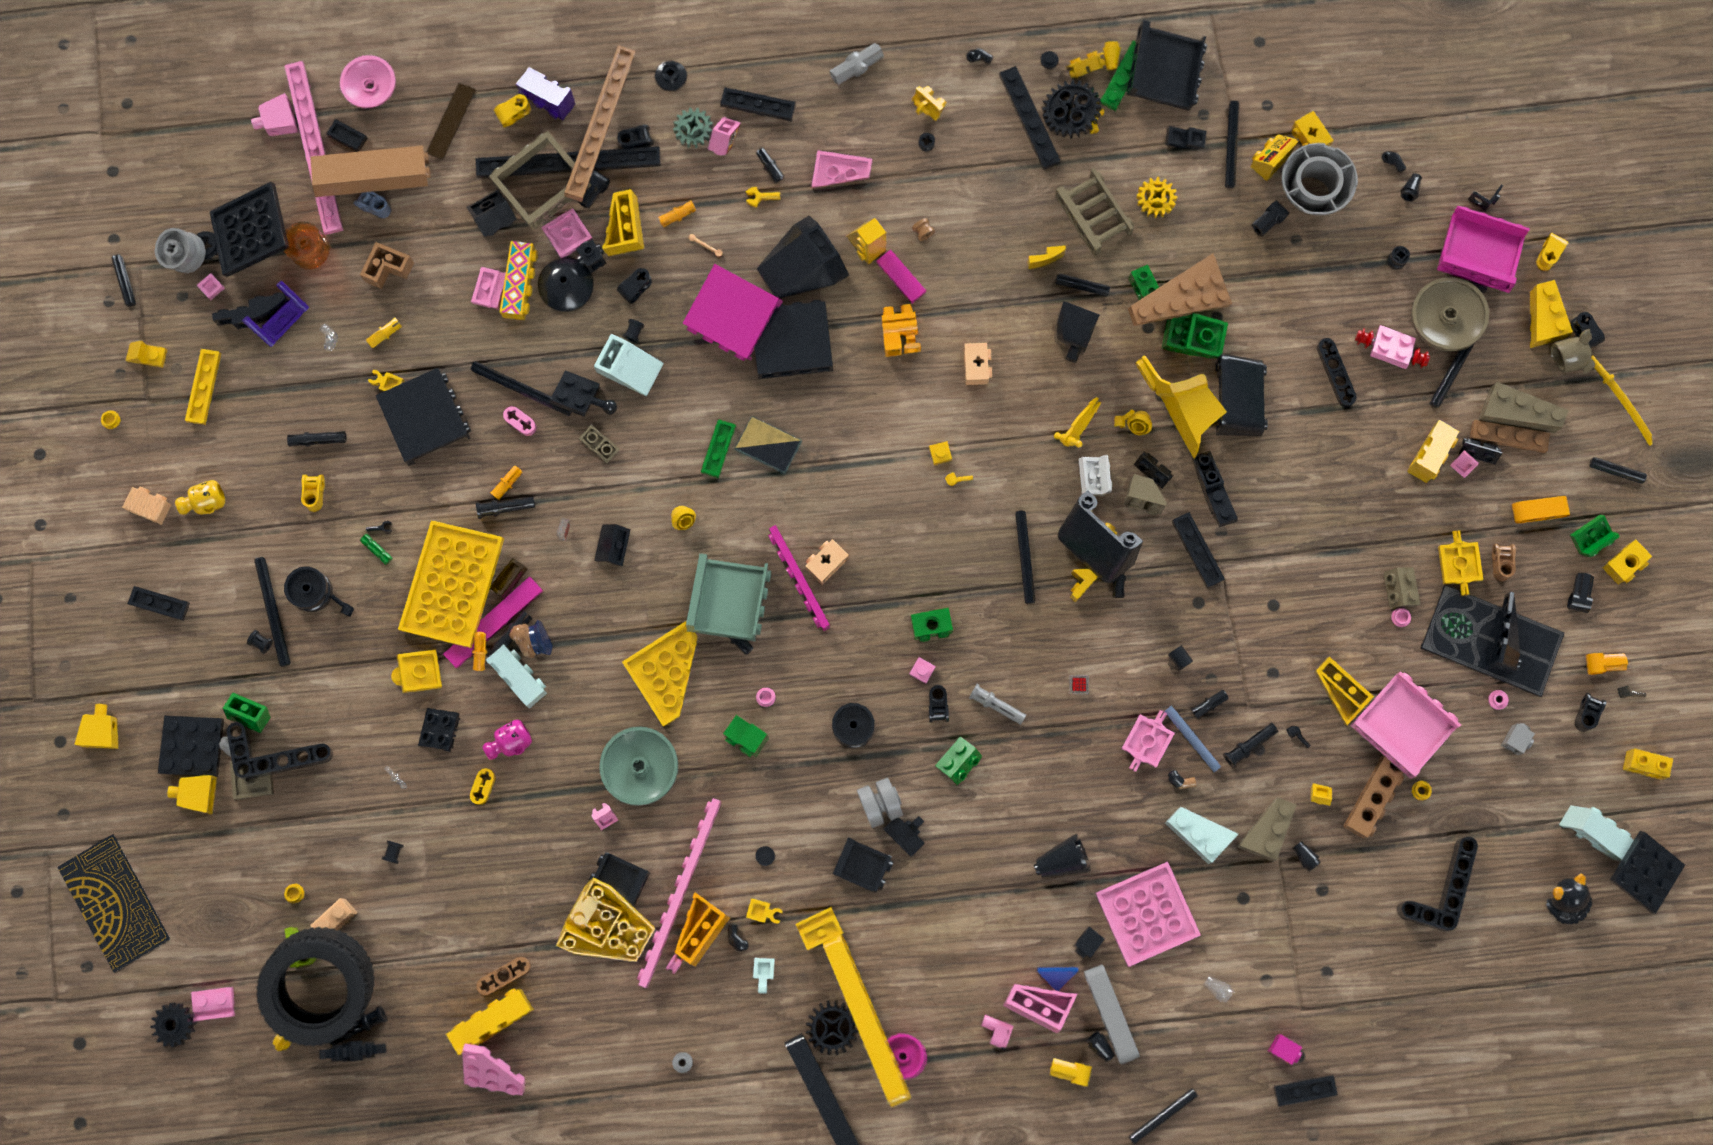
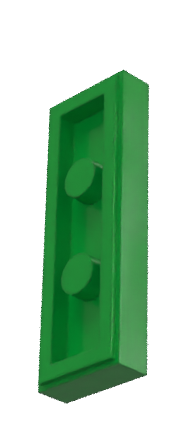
[701,419,736,479]

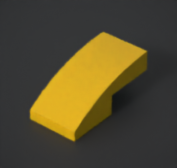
[1028,246,1066,269]

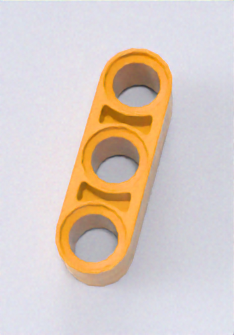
[1512,496,1570,524]

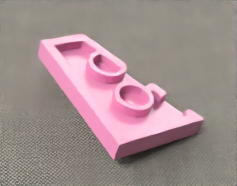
[812,150,872,188]

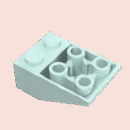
[594,334,664,396]

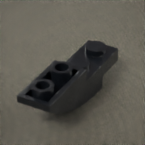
[212,292,290,330]
[1192,450,1238,527]

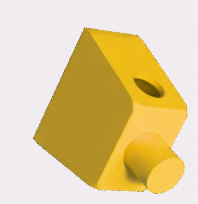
[75,704,118,749]
[167,775,217,814]

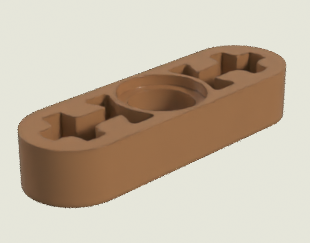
[477,957,531,995]

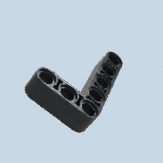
[227,722,333,780]
[1397,836,1478,931]

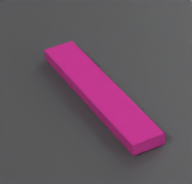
[444,577,543,669]

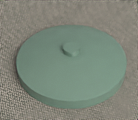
[600,727,679,806]

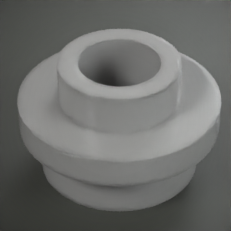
[672,1052,693,1073]

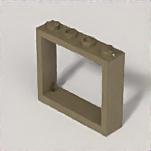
[489,131,591,231]

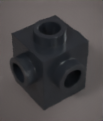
[577,240,607,273]

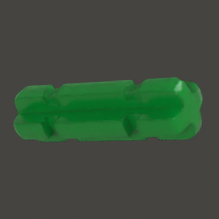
[360,534,393,565]

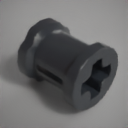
[622,319,645,343]
[247,630,273,654]
[382,840,404,864]

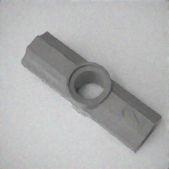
[830,43,884,85]

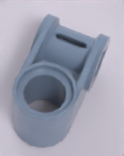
[353,192,391,218]

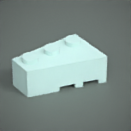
[1559,806,1634,861]

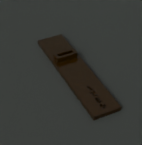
[426,83,476,160]

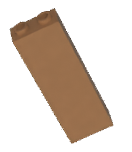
[310,145,431,197]

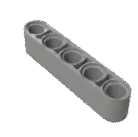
[1084,964,1140,1065]

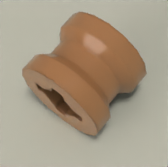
[912,218,935,241]

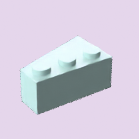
[486,645,547,709]
[1165,807,1238,864]

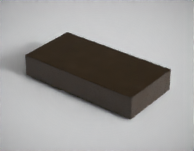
[490,558,528,599]

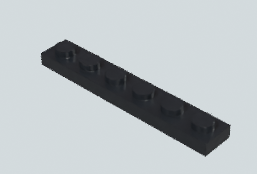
[999,66,1061,170]

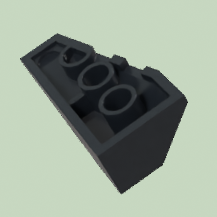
[1488,591,1521,674]

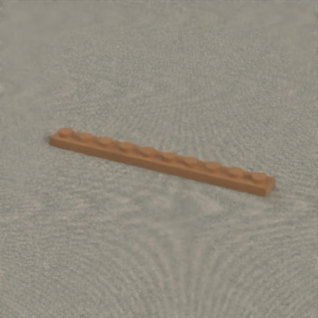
[564,45,635,202]

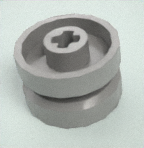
[155,228,205,273]

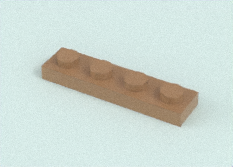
[1470,420,1550,453]

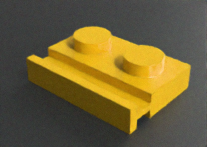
[796,907,843,951]

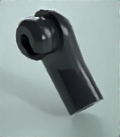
[728,925,749,952]

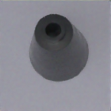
[1034,834,1091,878]

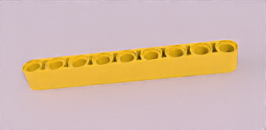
[823,935,911,1107]

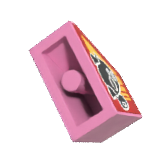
[708,117,740,155]

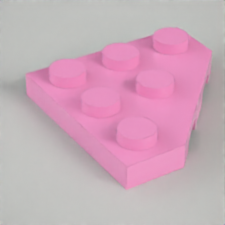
[463,1044,525,1096]

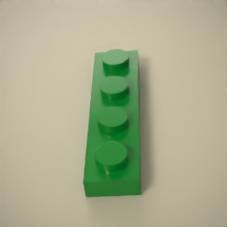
[1101,40,1136,111]

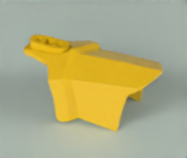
[1135,356,1227,458]

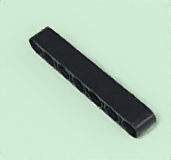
[784,1033,859,1145]

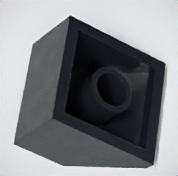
[466,189,517,237]

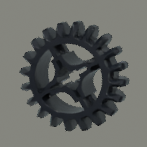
[806,1000,859,1055]

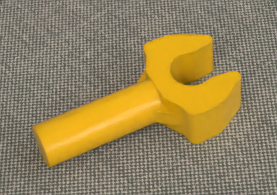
[746,187,780,207]

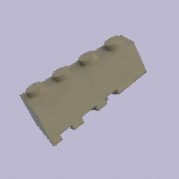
[1478,382,1569,433]

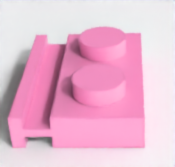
[471,267,506,310]
[191,987,235,1021]

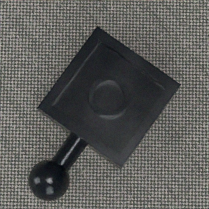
[550,370,617,417]

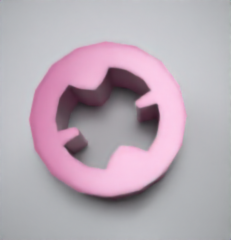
[666,954,684,974]

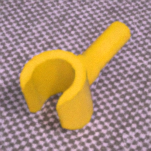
[1114,410,1135,428]
[945,472,973,486]

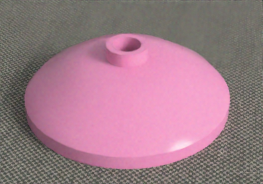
[340,55,396,108]

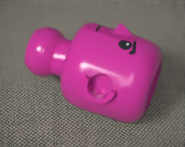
[482,720,532,760]

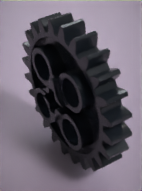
[1042,80,1102,138]
[319,1041,386,1062]

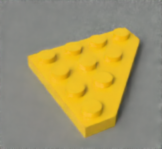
[622,621,698,727]

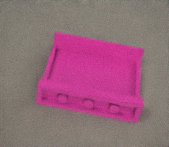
[1437,206,1530,293]
[683,263,783,361]

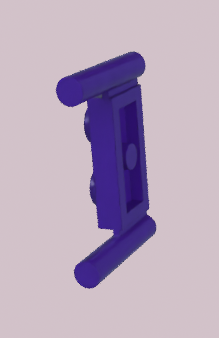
[242,281,309,347]

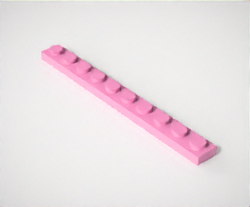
[285,61,343,235]
[637,798,722,988]

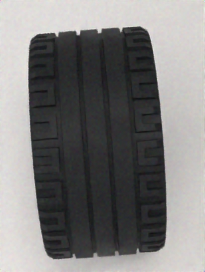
[256,927,375,1046]

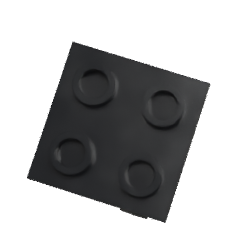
[418,708,461,752]

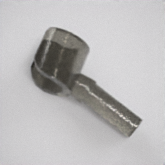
[1617,686,1646,698]

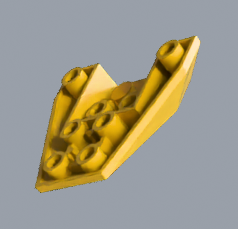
[556,878,655,962]

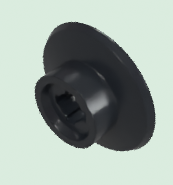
[655,61,687,91]

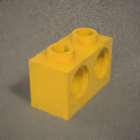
[1623,748,1673,780]

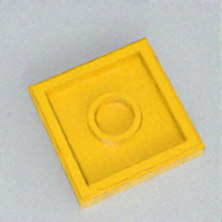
[397,650,442,693]

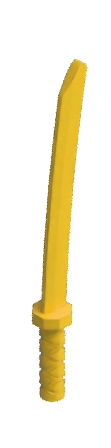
[1591,355,1653,446]

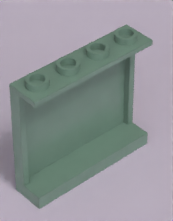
[686,554,771,641]

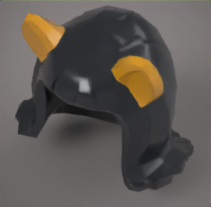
[1546,874,1592,925]

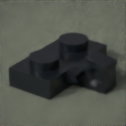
[883,816,925,857]

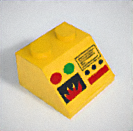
[1251,135,1298,181]

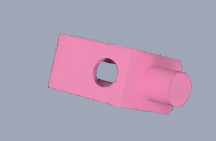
[251,93,299,136]

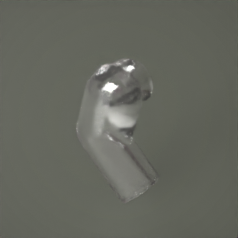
[319,323,338,351]

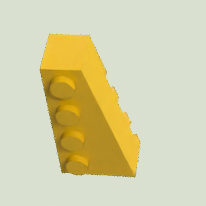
[446,988,534,1055]

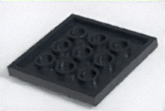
[209,181,289,277]

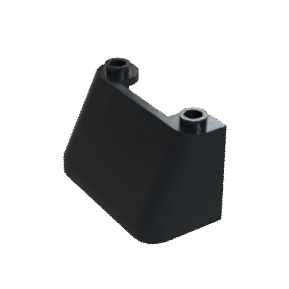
[1215,354,1268,436]
[1057,490,1143,583]

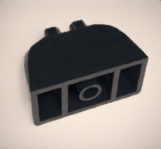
[1054,301,1100,363]

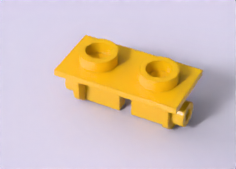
[1065,50,1106,79]

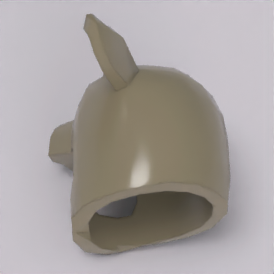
[1550,329,1595,374]

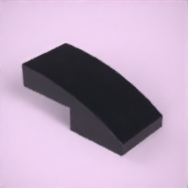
[1165,126,1207,149]

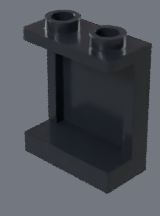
[833,837,894,893]
[588,852,650,907]

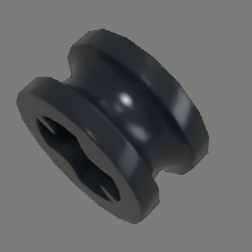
[919,133,935,151]

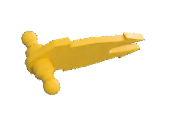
[1054,397,1101,448]

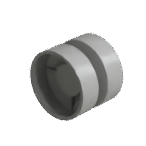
[857,777,903,828]

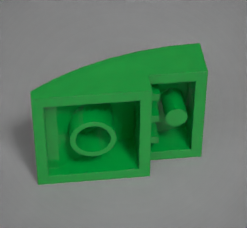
[1161,313,1228,359]

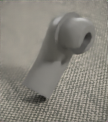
[219,737,245,756]

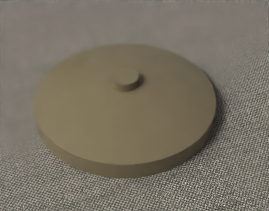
[1411,277,1489,352]

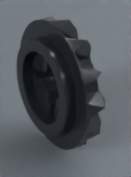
[196,231,218,260]

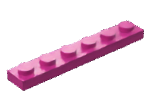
[768,525,830,632]

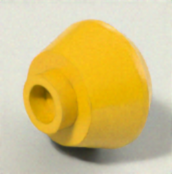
[1127,411,1152,435]
[671,506,696,530]

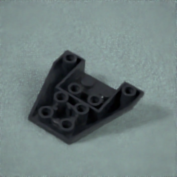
[756,215,849,299]

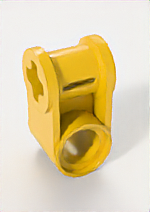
[494,94,531,127]
[1536,233,1568,271]
[301,475,325,512]

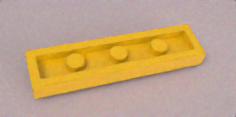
[185,349,221,425]

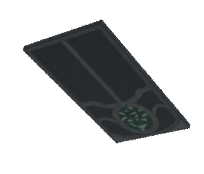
[1420,585,1565,697]

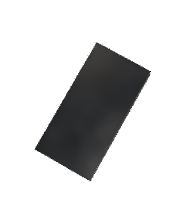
[326,119,368,152]

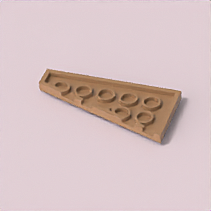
[1128,253,1232,326]

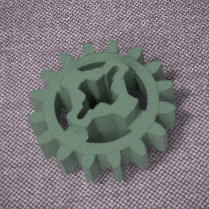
[673,108,713,148]

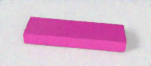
[876,250,926,304]

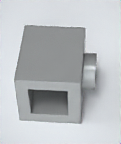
[1501,723,1535,755]

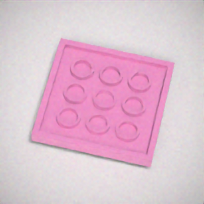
[1095,862,1201,967]

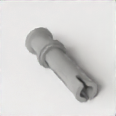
[969,684,1027,725]

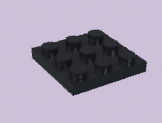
[158,715,224,777]
[1610,831,1685,914]

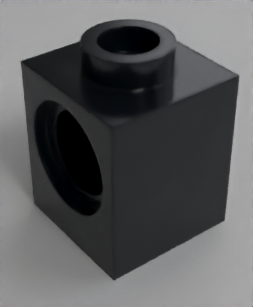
[1073,926,1105,958]

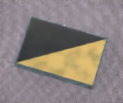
[734,416,802,474]

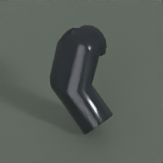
[966,48,994,64]
[1381,151,1407,173]

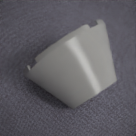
[1282,143,1358,215]

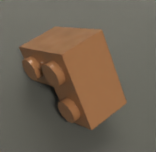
[360,242,414,289]

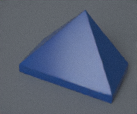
[1037,967,1078,991]

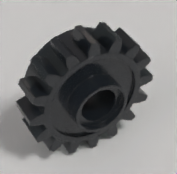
[150,1002,197,1047]

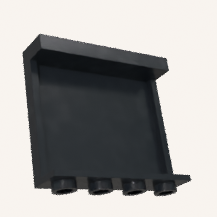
[1126,20,1207,111]
[755,300,833,380]
[375,368,471,466]

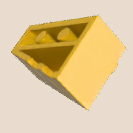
[602,189,644,256]
[1314,657,1374,725]

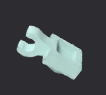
[753,958,775,994]

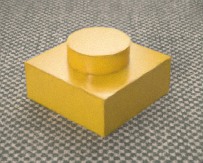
[929,441,952,465]
[1311,783,1332,806]

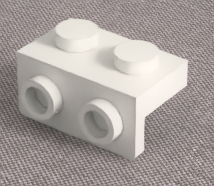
[1079,455,1112,496]

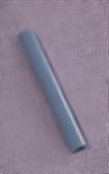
[1164,705,1221,772]

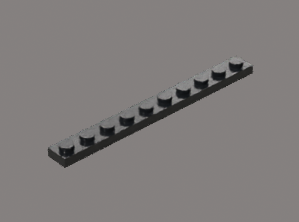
[475,146,661,178]

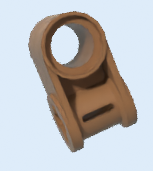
[1492,544,1516,582]

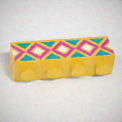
[500,241,538,320]

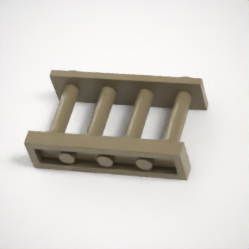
[1055,168,1134,256]

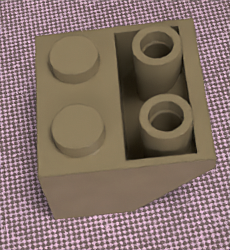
[1124,474,1167,515]

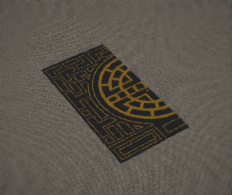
[57,834,170,973]

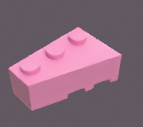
[1003,984,1077,1033]

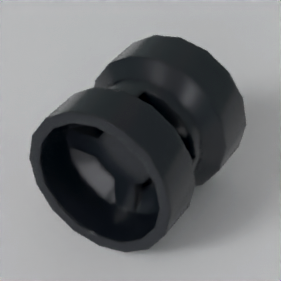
[1387,246,1410,270]

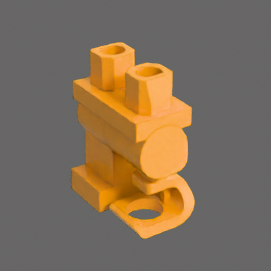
[882,304,921,357]

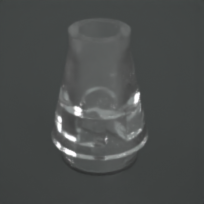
[1204,976,1235,1004]

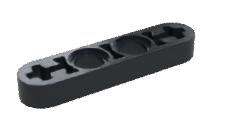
[1317,338,1357,408]

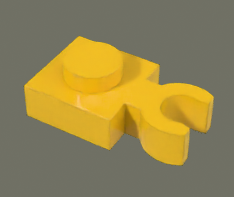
[368,370,405,392]
[746,898,783,924]

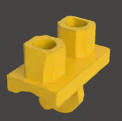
[912,86,946,121]

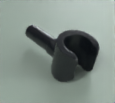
[366,521,392,534]
[331,595,354,617]
[1286,726,1311,748]

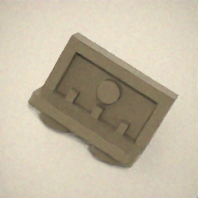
[1384,567,1420,609]

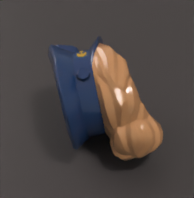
[509,620,553,658]

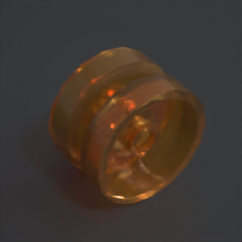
[284,222,330,269]

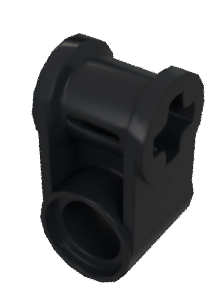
[617,125,654,149]
[617,268,652,304]
[1570,312,1605,348]
[929,685,949,723]
[1575,693,1606,732]

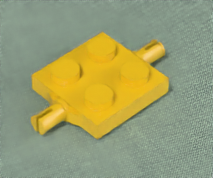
[1438,530,1483,596]

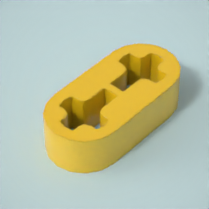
[470,768,496,805]

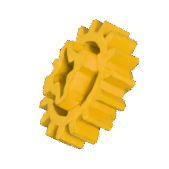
[1136,177,1177,218]

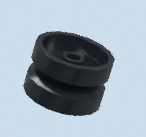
[284,566,333,612]
[832,703,875,748]

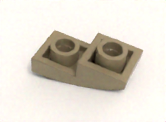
[578,424,620,463]

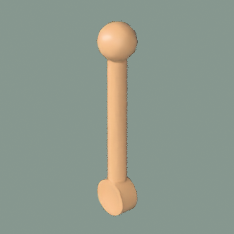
[689,234,723,258]

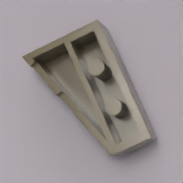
[1236,798,1296,862]

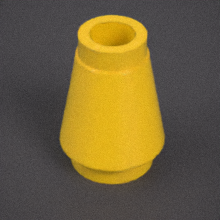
[1103,41,1121,70]

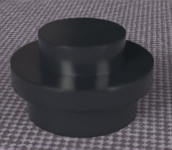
[1040,51,1059,69]

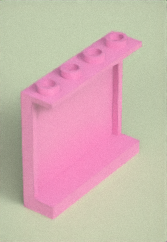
[1351,672,1461,779]

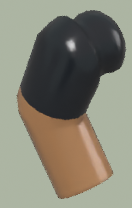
[1168,770,1196,790]

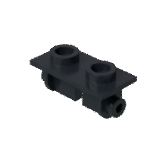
[1459,437,1502,465]
[1134,451,1174,489]

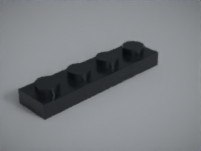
[720,87,796,122]
[1171,512,1225,589]

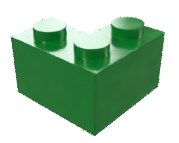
[723,715,769,758]

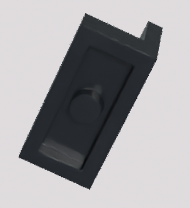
[594,524,631,566]

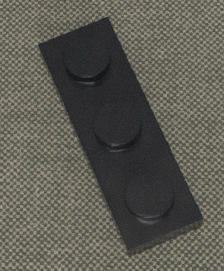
[127,586,190,621]
[1273,1075,1338,1106]

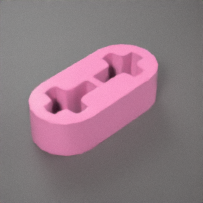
[503,407,536,436]

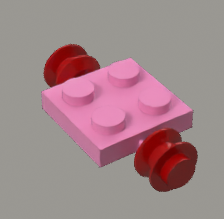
[1355,325,1430,369]

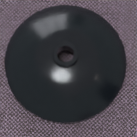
[538,258,594,312]

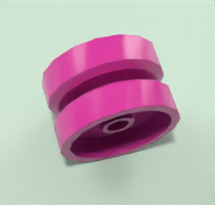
[888,1034,927,1080]

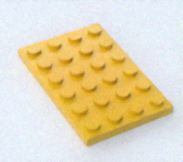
[398,520,504,648]

